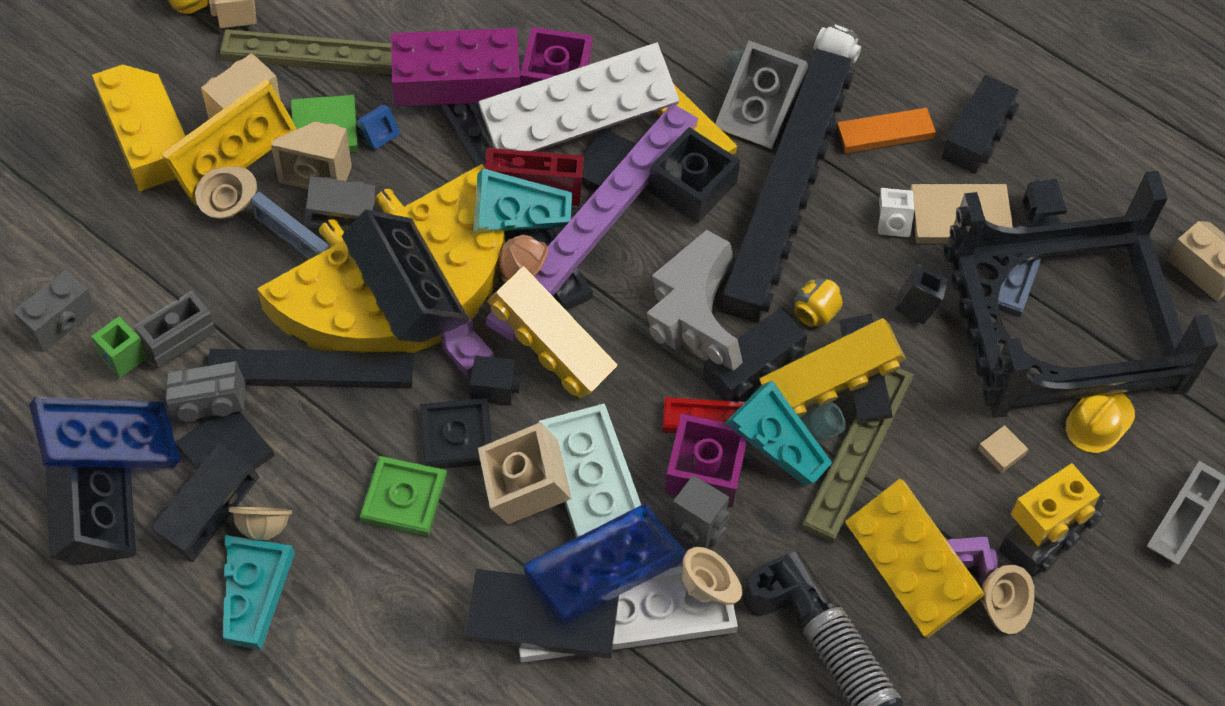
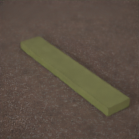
[220,29,392,75]
[801,368,914,543]

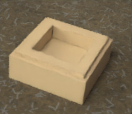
[978,425,1029,473]

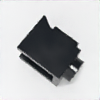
[1022,179,1067,227]

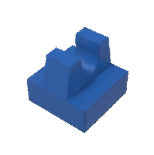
[356,105,401,150]

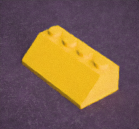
[92,65,185,192]

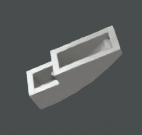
[1146,461,1225,566]

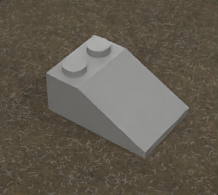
[715,40,809,150]

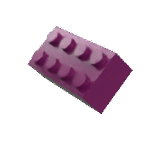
[391,28,520,107]

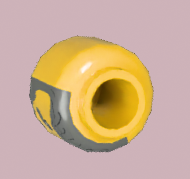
[793,278,843,327]

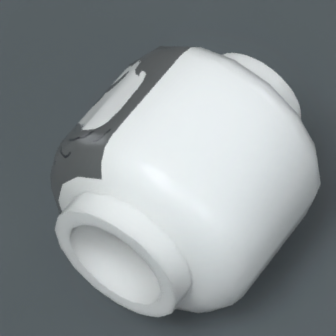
[813,24,861,63]

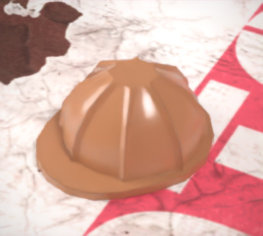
[498,235,549,283]

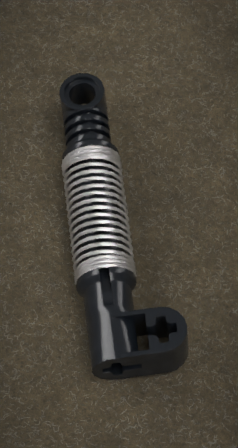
[744,551,903,706]

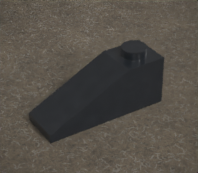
[839,313,893,424]

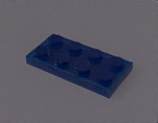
[29,397,180,468]
[524,503,686,625]

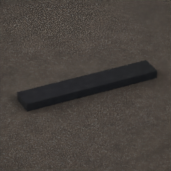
[208,349,414,388]

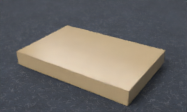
[910,184,1013,244]

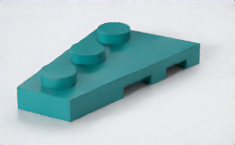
[473,169,572,233]
[725,381,832,486]
[223,535,295,650]

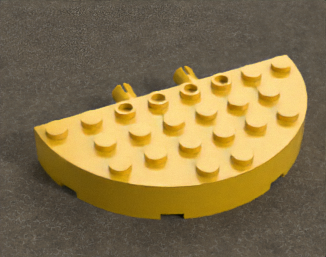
[257,164,505,353]

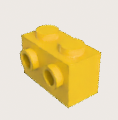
[1011,463,1100,546]

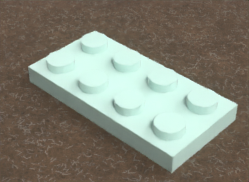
[539,403,648,547]

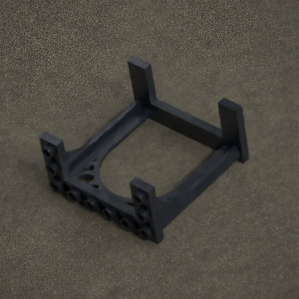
[943,171,1218,418]

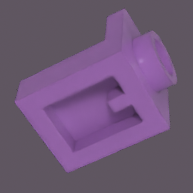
[442,316,494,378]
[947,537,997,583]

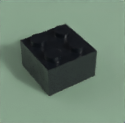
[648,127,740,223]

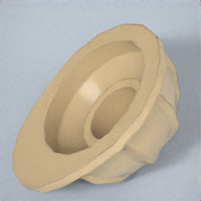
[195,166,257,219]
[229,507,292,540]
[680,547,742,605]
[980,564,1034,634]

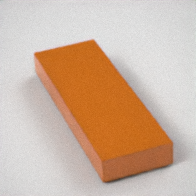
[836,108,936,154]

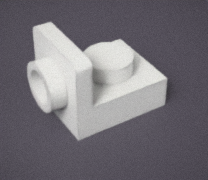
[878,188,914,237]

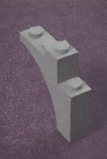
[647,230,743,371]

